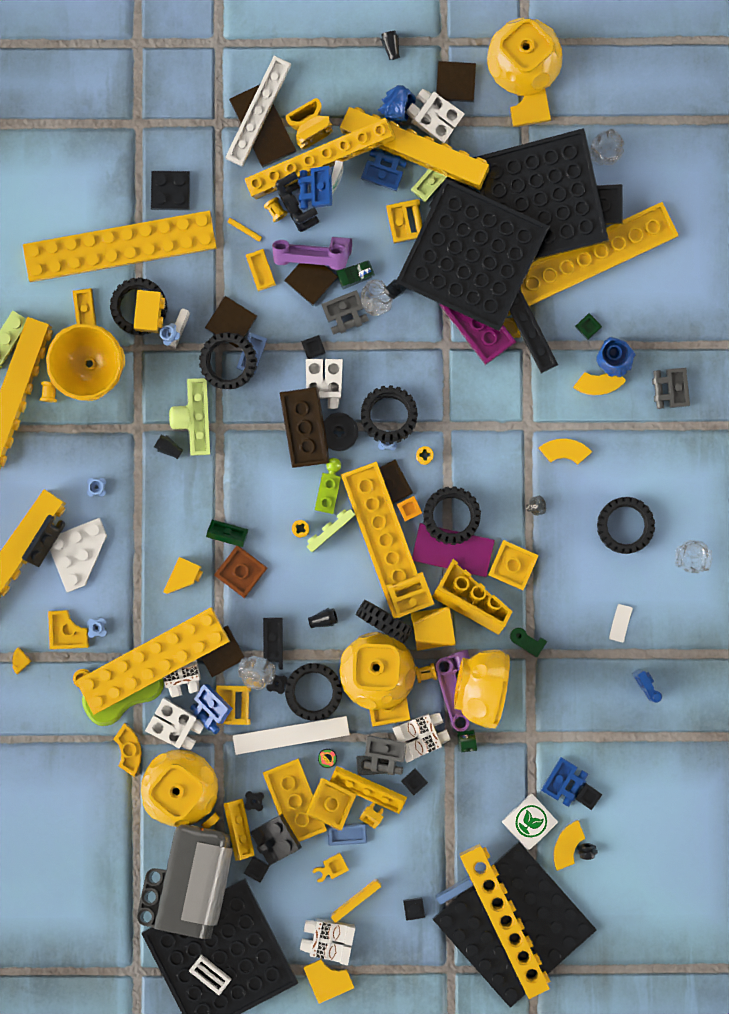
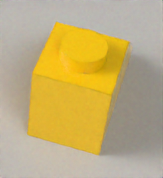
[163,557,203,594]

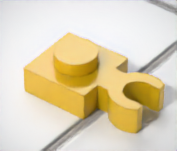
[312,852,349,883]

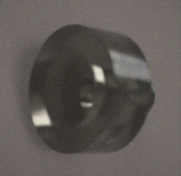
[526,495,546,516]

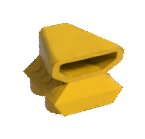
[286,98,333,150]
[411,607,455,651]

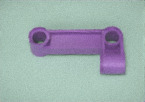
[272,237,352,270]
[434,649,470,731]

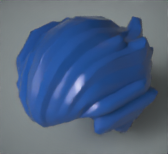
[378,85,416,123]
[596,337,636,377]

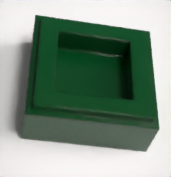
[575,313,602,340]

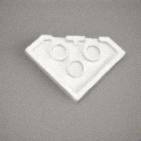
[50,518,107,593]

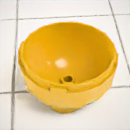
[487,18,563,96]
[46,323,125,401]
[339,632,416,710]
[454,650,510,729]
[141,749,218,827]

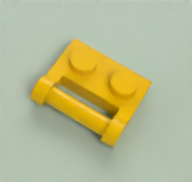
[386,199,423,244]
[386,572,434,618]
[216,685,251,725]

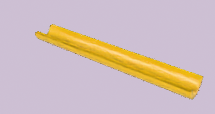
[228,218,262,242]

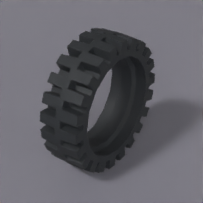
[110,277,168,336]
[199,332,257,389]
[361,385,418,444]
[423,486,481,545]
[597,497,655,554]
[355,599,413,643]
[285,663,342,721]

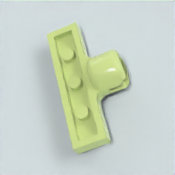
[169,378,210,456]

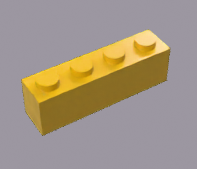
[432,559,513,635]

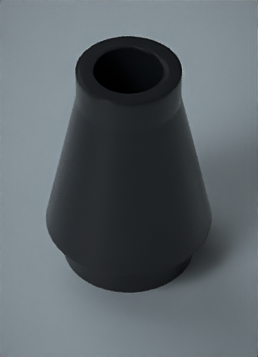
[380,30,400,60]
[154,434,183,459]
[308,608,338,629]

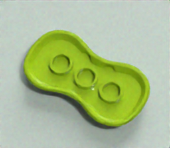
[82,678,164,726]

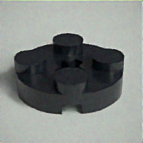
[324,413,358,451]

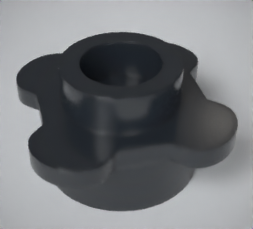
[266,673,288,694]
[244,791,264,811]
[577,843,598,860]

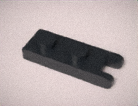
[22,515,65,567]
[263,618,283,670]

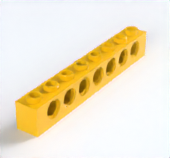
[245,118,395,199]
[459,844,551,999]

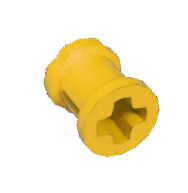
[264,197,288,222]
[39,381,57,403]
[416,446,434,465]
[292,520,309,538]
[416,663,437,684]

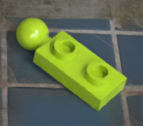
[315,458,341,514]

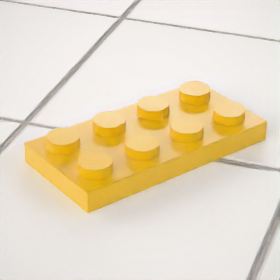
[263,758,327,842]

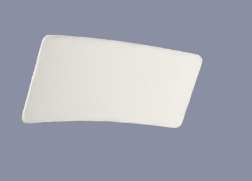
[609,604,633,643]

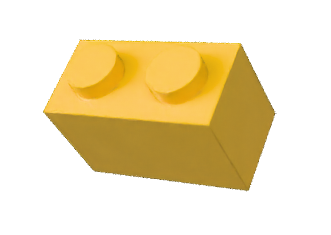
[134,290,165,333]

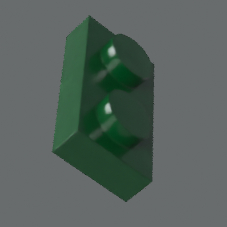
[206,519,249,547]

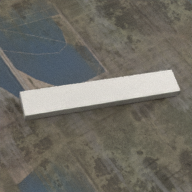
[225,56,291,167]
[233,716,350,755]

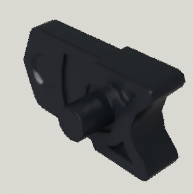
[383,279,406,299]

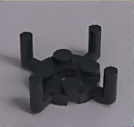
[275,171,319,232]

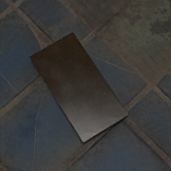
[229,84,296,168]
[280,387,330,468]

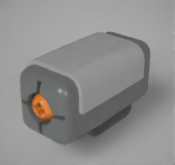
[137,824,233,939]

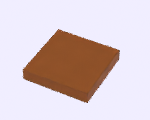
[214,546,268,598]

